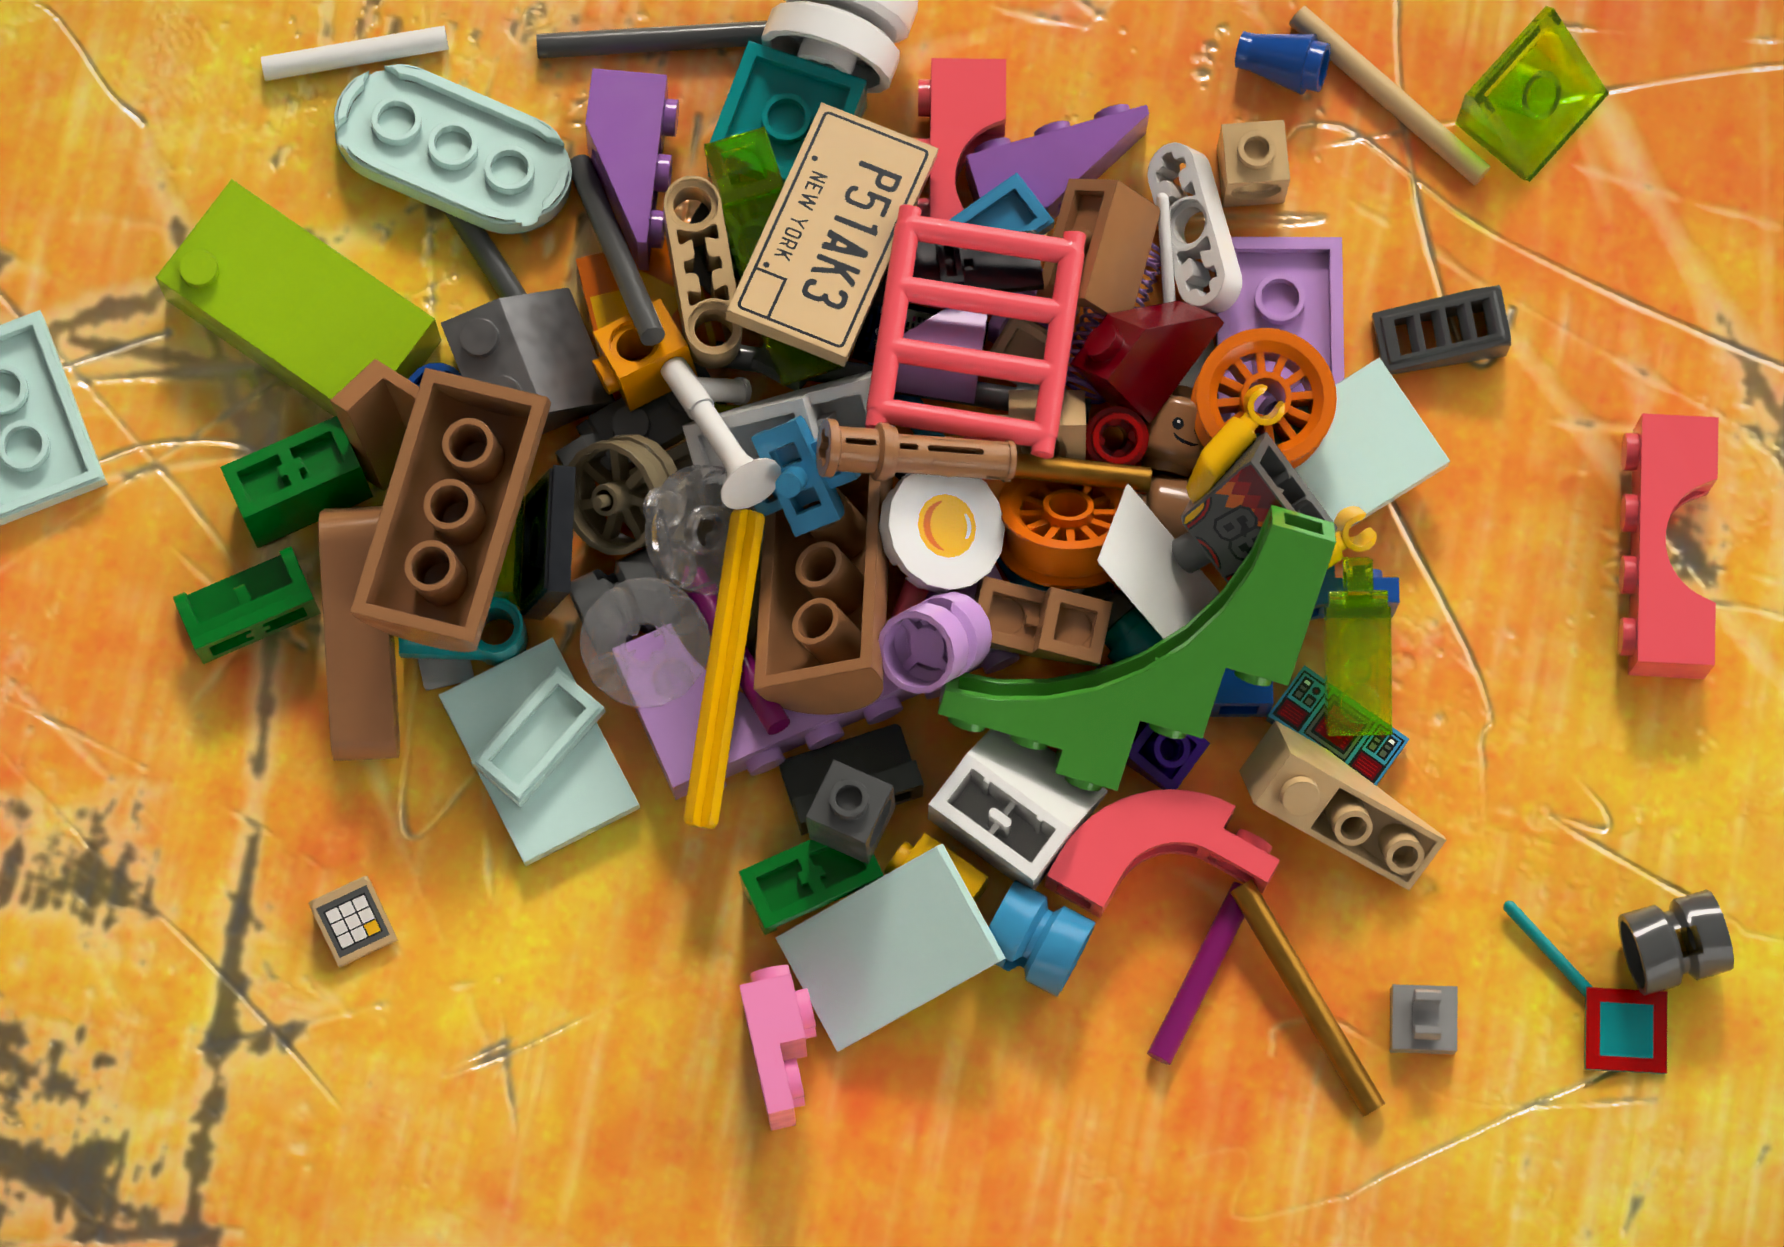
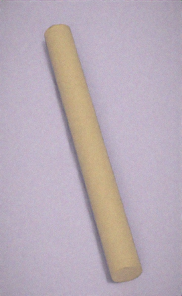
[1289,6,1491,186]

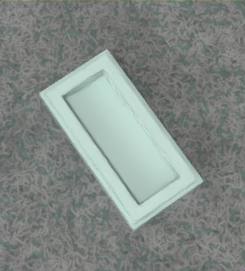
[471,667,606,807]

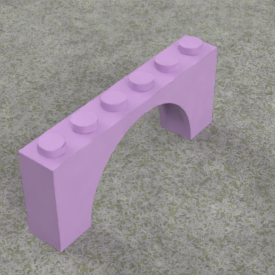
[612,565,1020,800]

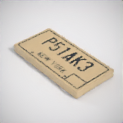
[725,102,939,367]

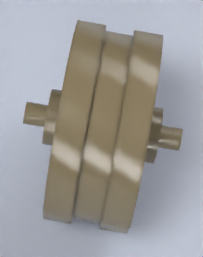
[568,434,684,555]

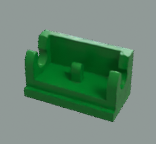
[220,416,373,548]
[173,546,321,664]
[739,839,884,935]

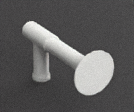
[661,357,782,510]

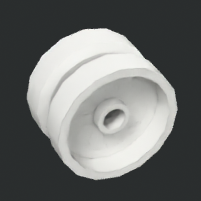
[761,0,918,93]

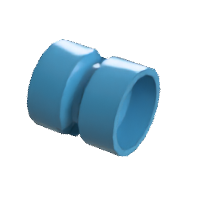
[989,880,1096,997]

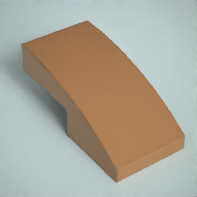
[974,576,1113,666]

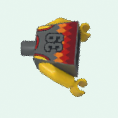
[1171,384,1377,583]

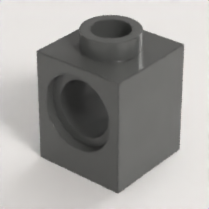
[806,760,896,864]

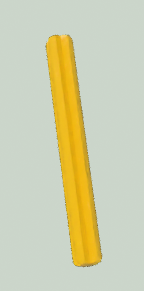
[683,509,765,829]

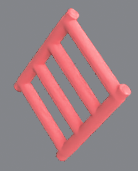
[865,204,1086,459]

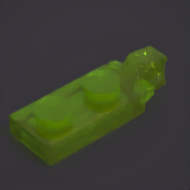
[1324,557,1392,736]

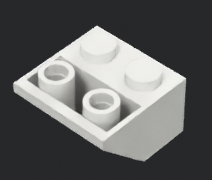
[928,729,1108,890]

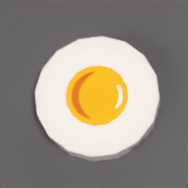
[879,473,1005,593]

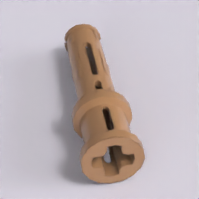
[816,418,1017,482]

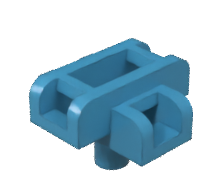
[751,415,861,537]

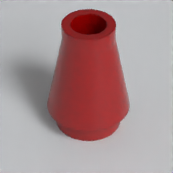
[1086,406,1149,465]

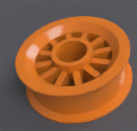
[1191,328,1337,469]
[998,478,1124,589]

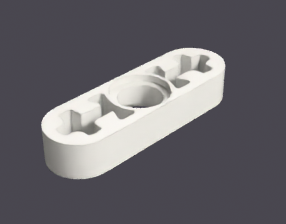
[1147,142,1242,313]

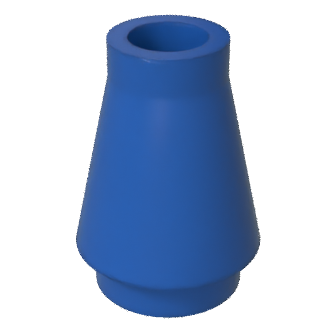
[1235,31,1331,95]

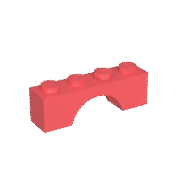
[917,58,1006,317]
[1618,413,1719,679]

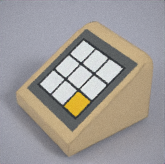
[308,876,398,968]

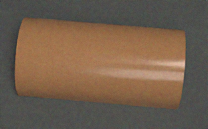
[350,368,551,652]
[754,473,893,715]

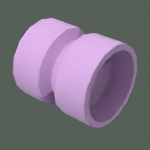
[878,591,992,694]

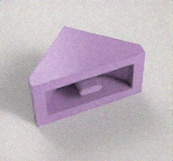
[895,308,988,404]

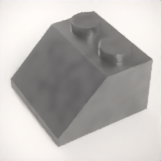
[441,288,615,434]

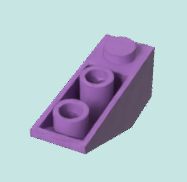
[585,68,679,271]
[965,104,1149,220]

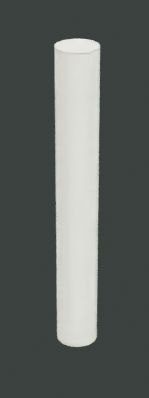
[261,25,449,81]

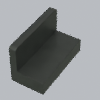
[779,724,924,835]

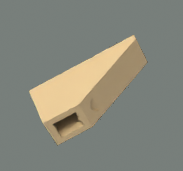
[1239,720,1447,891]

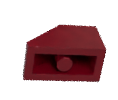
[1070,300,1224,423]

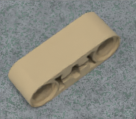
[663,176,743,369]

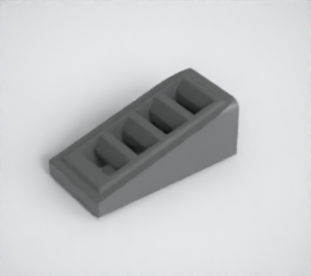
[1371,285,1511,375]

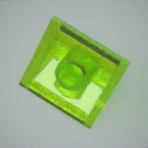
[1455,6,1609,182]

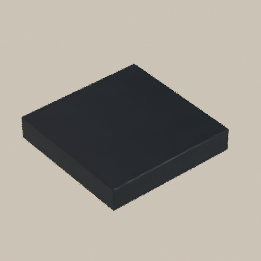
[519,465,576,620]

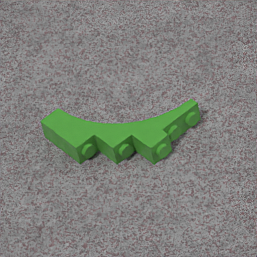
[938,505,1336,791]

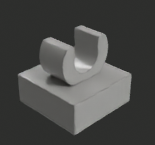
[1390,984,1458,1054]

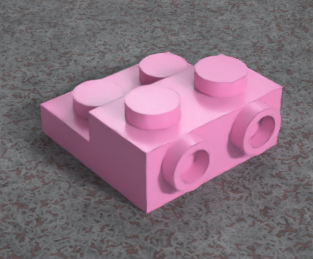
[739,965,817,1131]

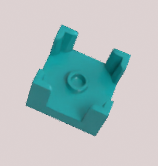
[706,41,867,186]

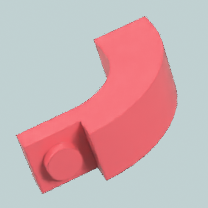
[1044,789,1280,918]

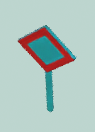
[1503,900,1668,1074]

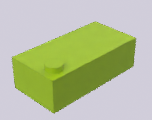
[155,179,442,417]

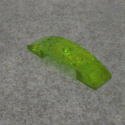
[704,126,843,386]

